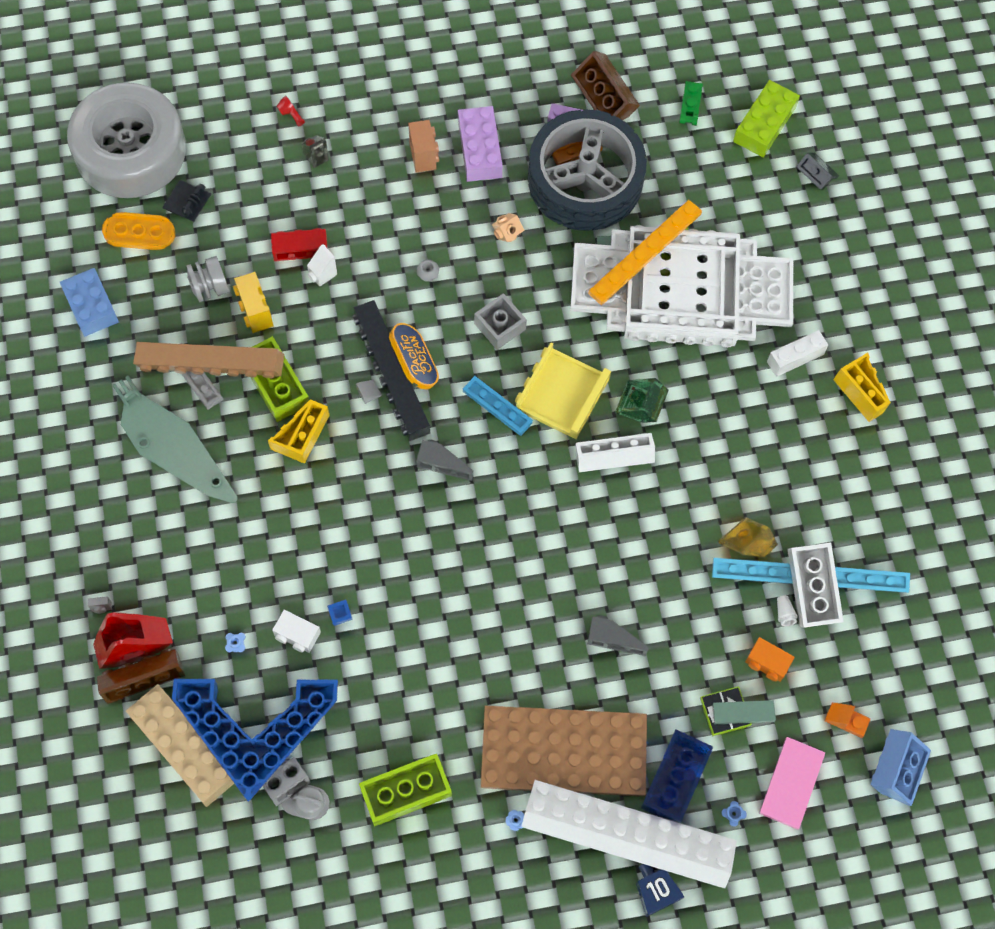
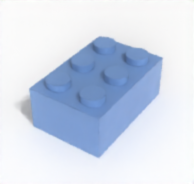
[60,268,119,337]

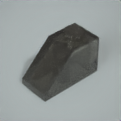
[301,135,329,168]

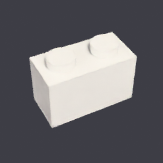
[272,610,321,653]

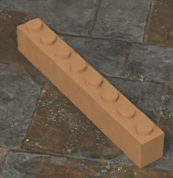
[133,342,284,378]

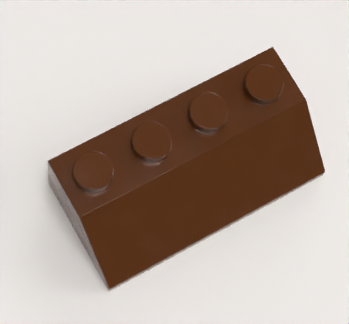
[571,51,640,120]
[97,649,185,704]

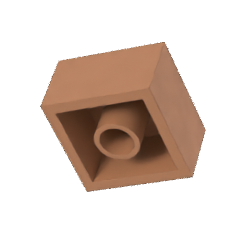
[408,120,439,173]

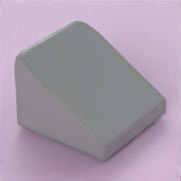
[356,380,382,404]

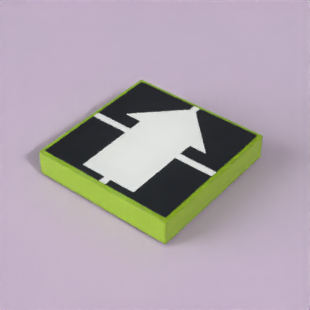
[700,686,752,737]

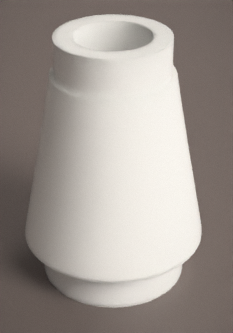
[777,595,798,626]

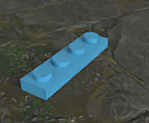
[463,376,533,436]

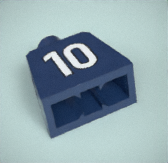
[636,864,684,917]

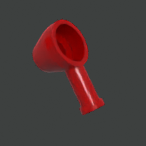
[276,96,305,127]

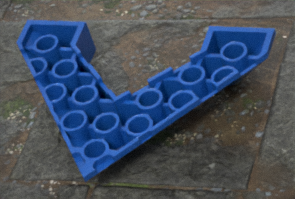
[172,679,338,802]

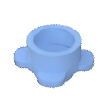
[225,633,246,653]

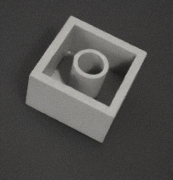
[474,293,527,350]

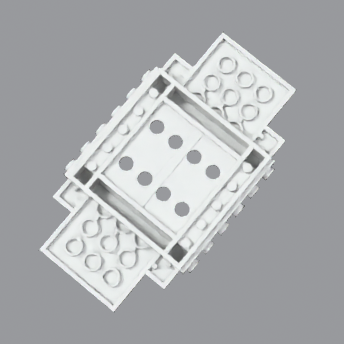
[570,225,793,347]

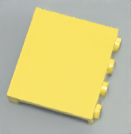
[515,342,611,440]

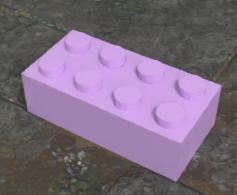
[458,106,503,182]

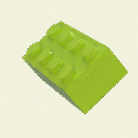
[733,80,800,158]
[250,336,309,422]
[359,753,452,827]

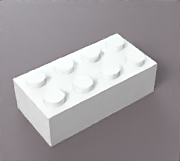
[788,543,844,628]

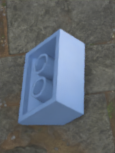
[871,729,931,806]

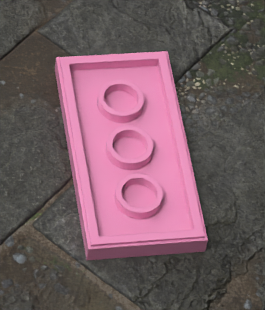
[759,737,825,830]

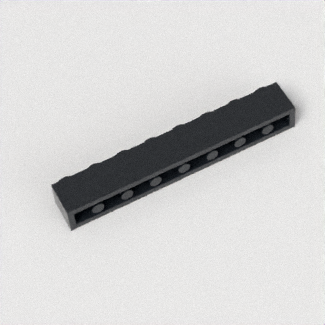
[352,300,430,441]

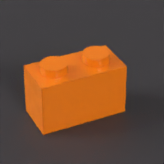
[745,637,795,682]

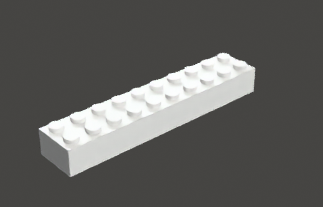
[521,780,737,888]

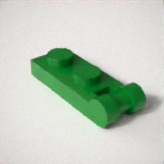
[679,81,703,126]

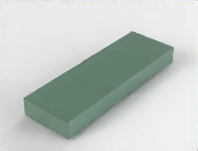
[712,700,776,724]

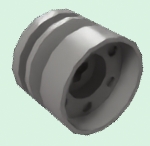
[186,256,229,302]

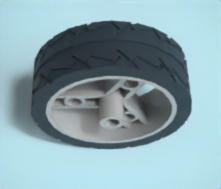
[528,109,647,231]

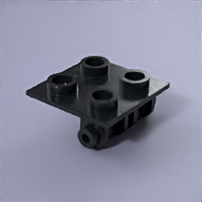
[162,180,212,222]

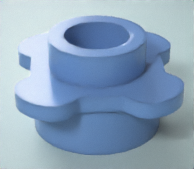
[722,801,747,826]

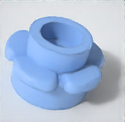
[505,810,524,831]

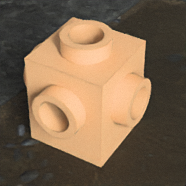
[492,213,525,242]

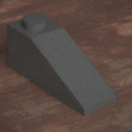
[416,440,473,481]
[587,615,648,656]

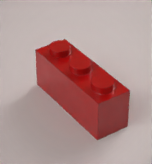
[271,228,328,261]

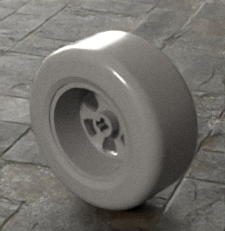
[67,83,186,198]

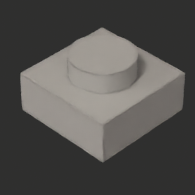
[88,596,112,614]

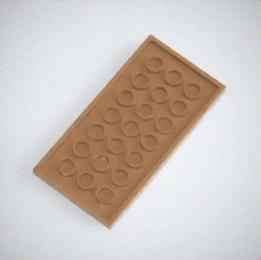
[481,706,647,797]

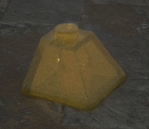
[718,517,778,557]

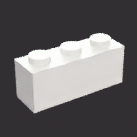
[767,330,828,377]

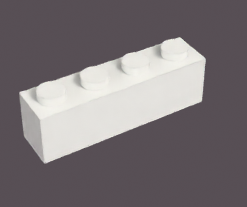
[576,433,655,472]

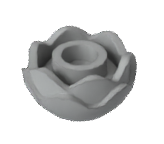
[417,260,439,281]

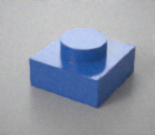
[327,600,353,626]

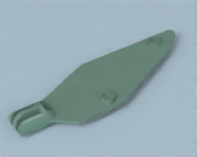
[113,375,238,503]

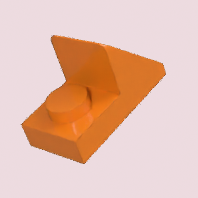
[824,702,871,738]

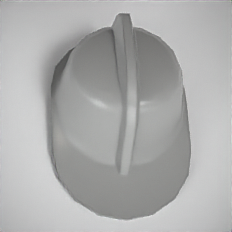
[281,785,330,820]

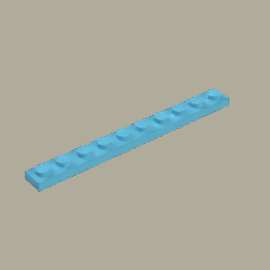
[712,558,910,593]

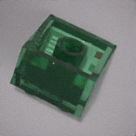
[615,378,669,423]

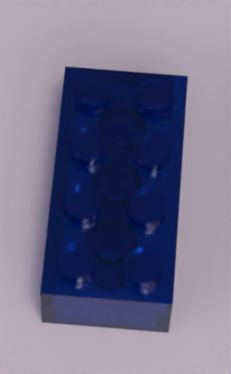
[641,729,713,823]

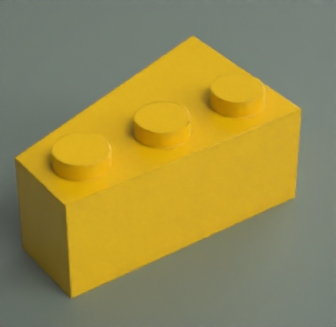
[233,272,274,333]
[833,352,891,422]
[268,399,330,464]

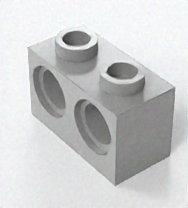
[263,757,311,806]

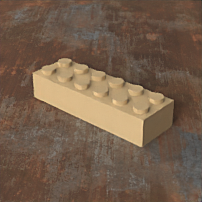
[126,684,234,807]

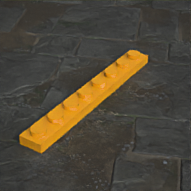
[588,200,702,306]

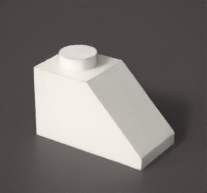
[307,244,337,286]

